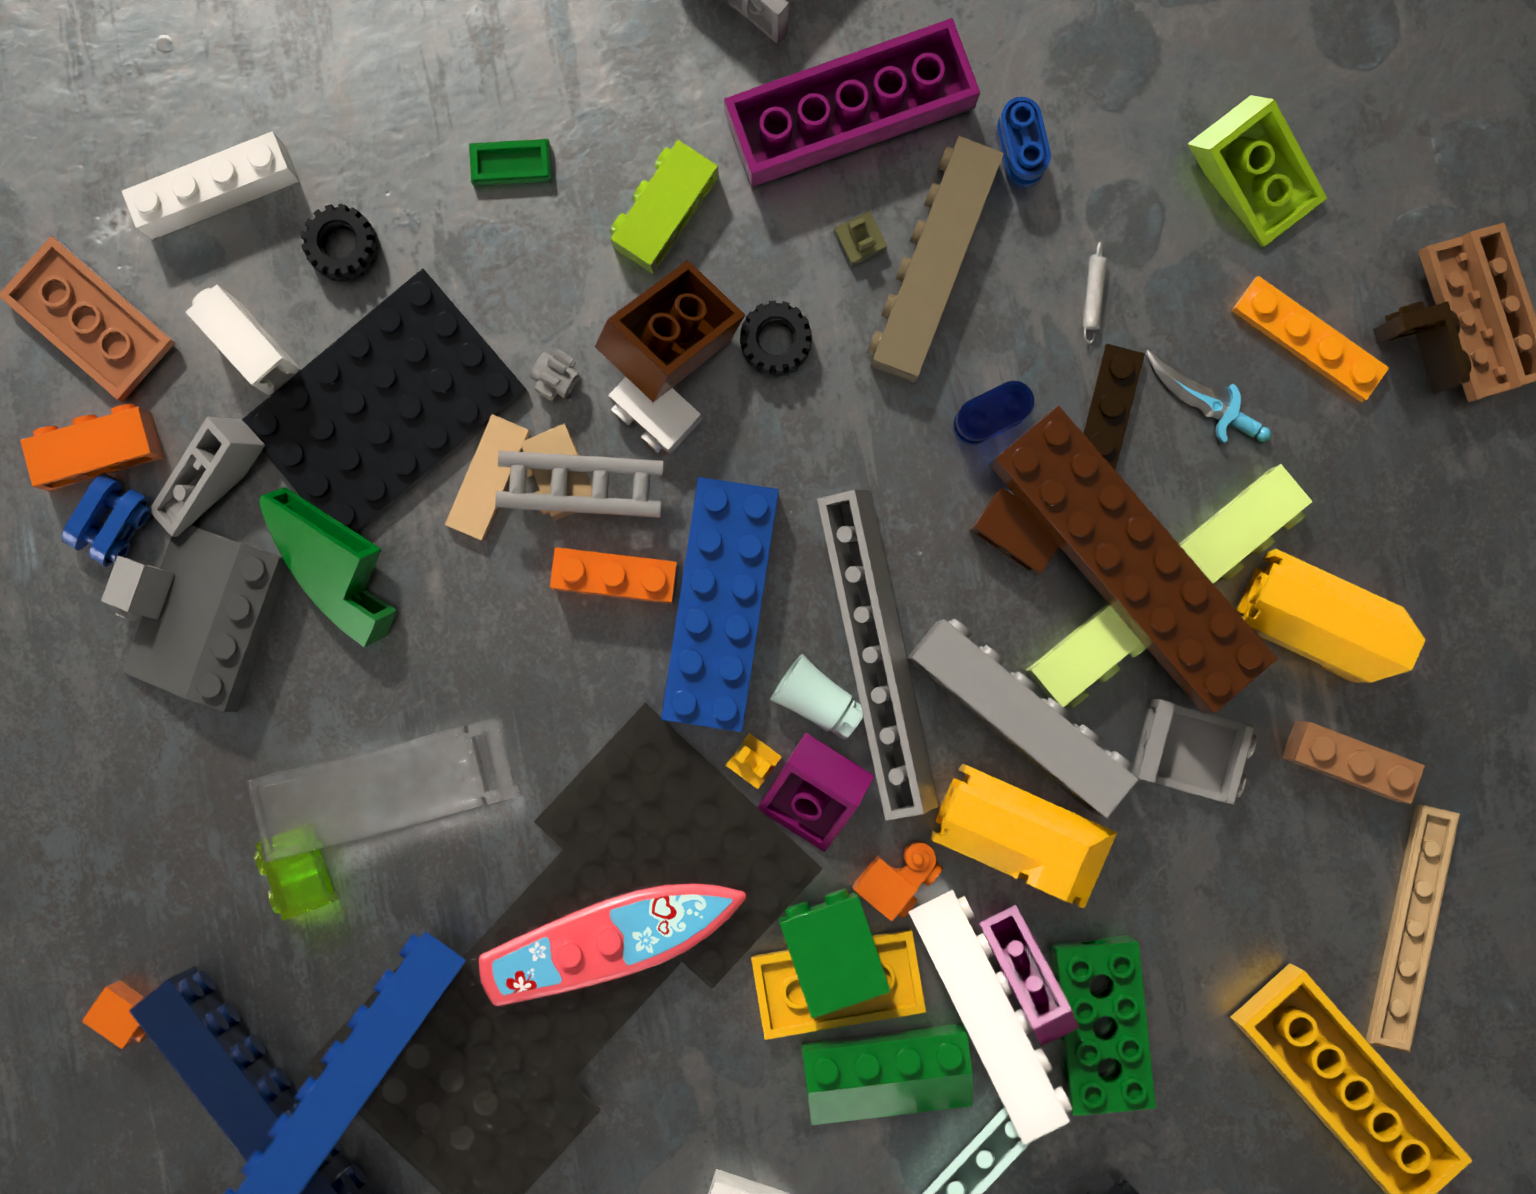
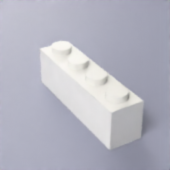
[122,131,300,240]

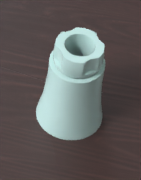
[770,654,863,740]

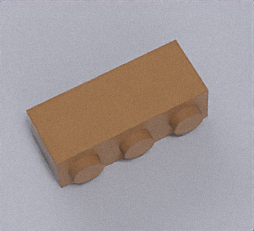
[1281,721,1425,804]

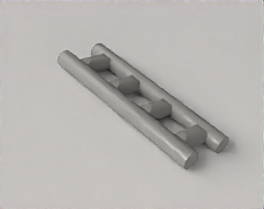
[495,451,663,517]

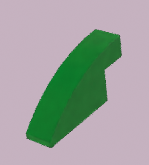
[259,487,397,647]

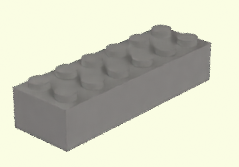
[907,619,1139,818]

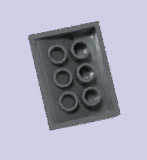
[122,525,289,712]

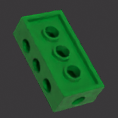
[1049,935,1156,1116]

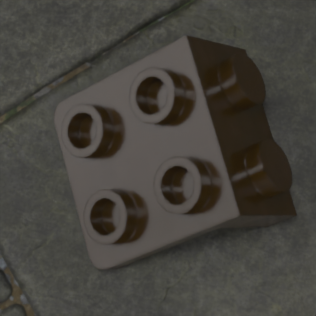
[1373,301,1471,394]

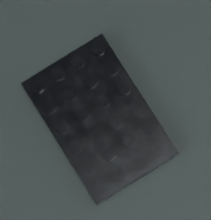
[241,268,528,534]

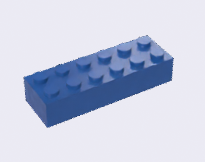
[661,477,779,732]

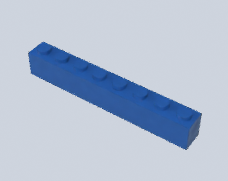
[224,931,466,1194]

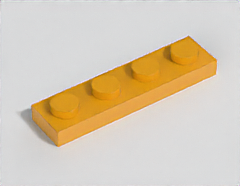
[1232,276,1389,403]

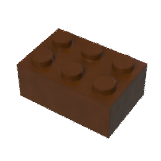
[595,260,745,403]

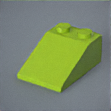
[1188,95,1327,247]

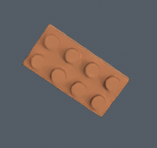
[0,236,176,402]

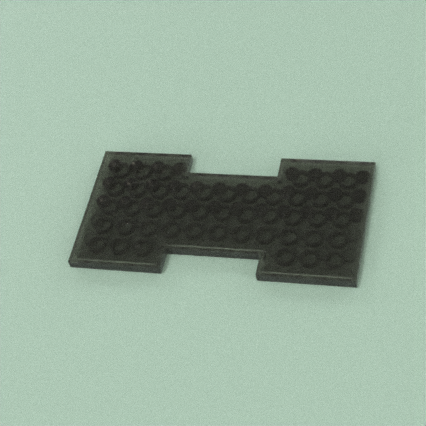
[306,703,823,1194]

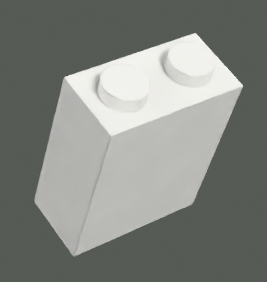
[186,284,301,396]

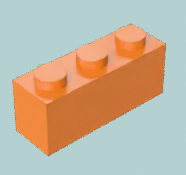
[20,404,164,491]
[550,547,679,605]

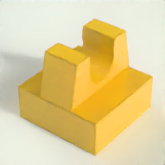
[726,732,782,789]

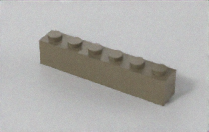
[867,136,1004,383]

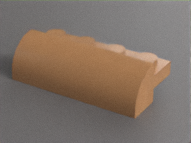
[1418,222,1536,403]

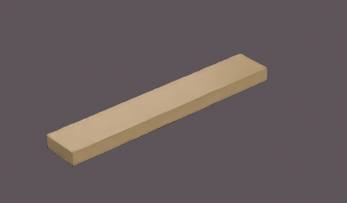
[1366,804,1460,1053]

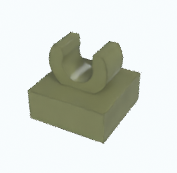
[834,211,887,267]

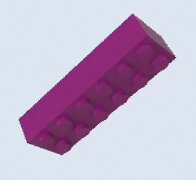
[724,18,980,187]

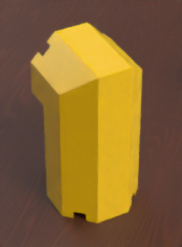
[1237,549,1425,683]
[930,764,1118,909]

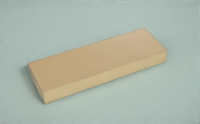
[445,414,531,541]

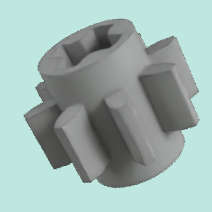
[530,349,580,401]

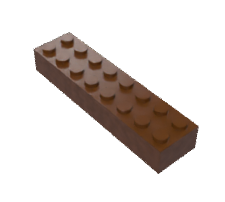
[989,405,1278,714]

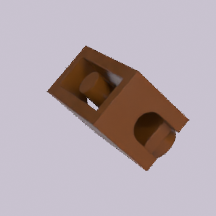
[969,487,1059,576]

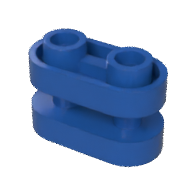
[995,97,1051,189]
[61,473,151,567]

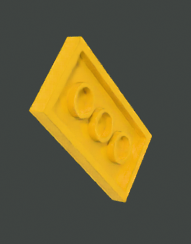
[751,929,926,1040]

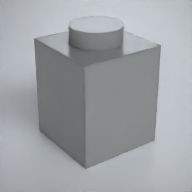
[101,555,175,622]

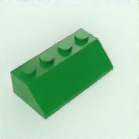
[802,1023,973,1125]

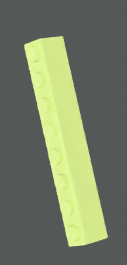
[1026,464,1313,709]

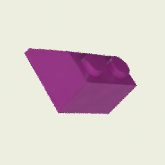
[757,732,874,852]

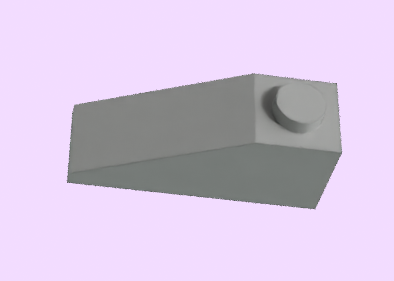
[150,417,265,537]

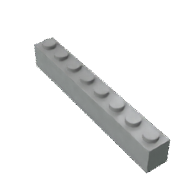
[817,490,939,821]

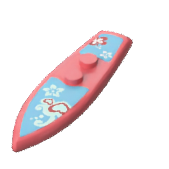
[479,884,747,1006]

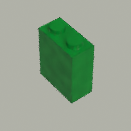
[779,888,891,1019]

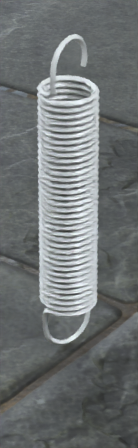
[1082,242,1108,343]

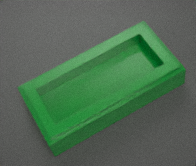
[469,139,552,186]

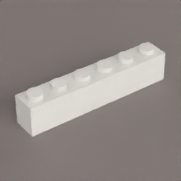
[909,890,1073,1144]

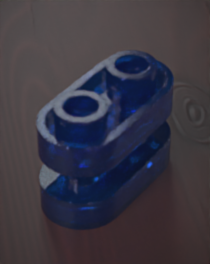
[952,381,1035,446]

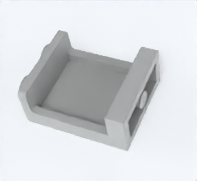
[1132,699,1256,805]

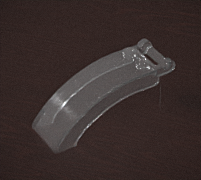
[246,717,522,863]

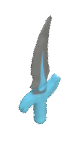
[1146,350,1272,444]

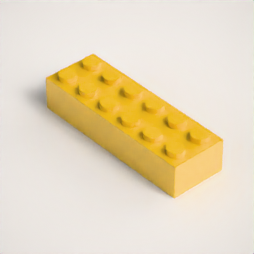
[1230,963,1473,1194]

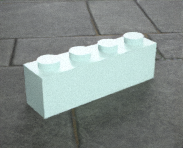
[923,1107,1033,1194]

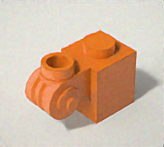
[852,841,943,921]

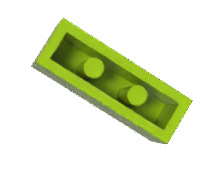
[610,140,719,274]

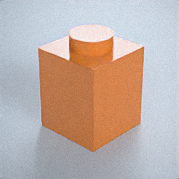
[82,980,148,1049]

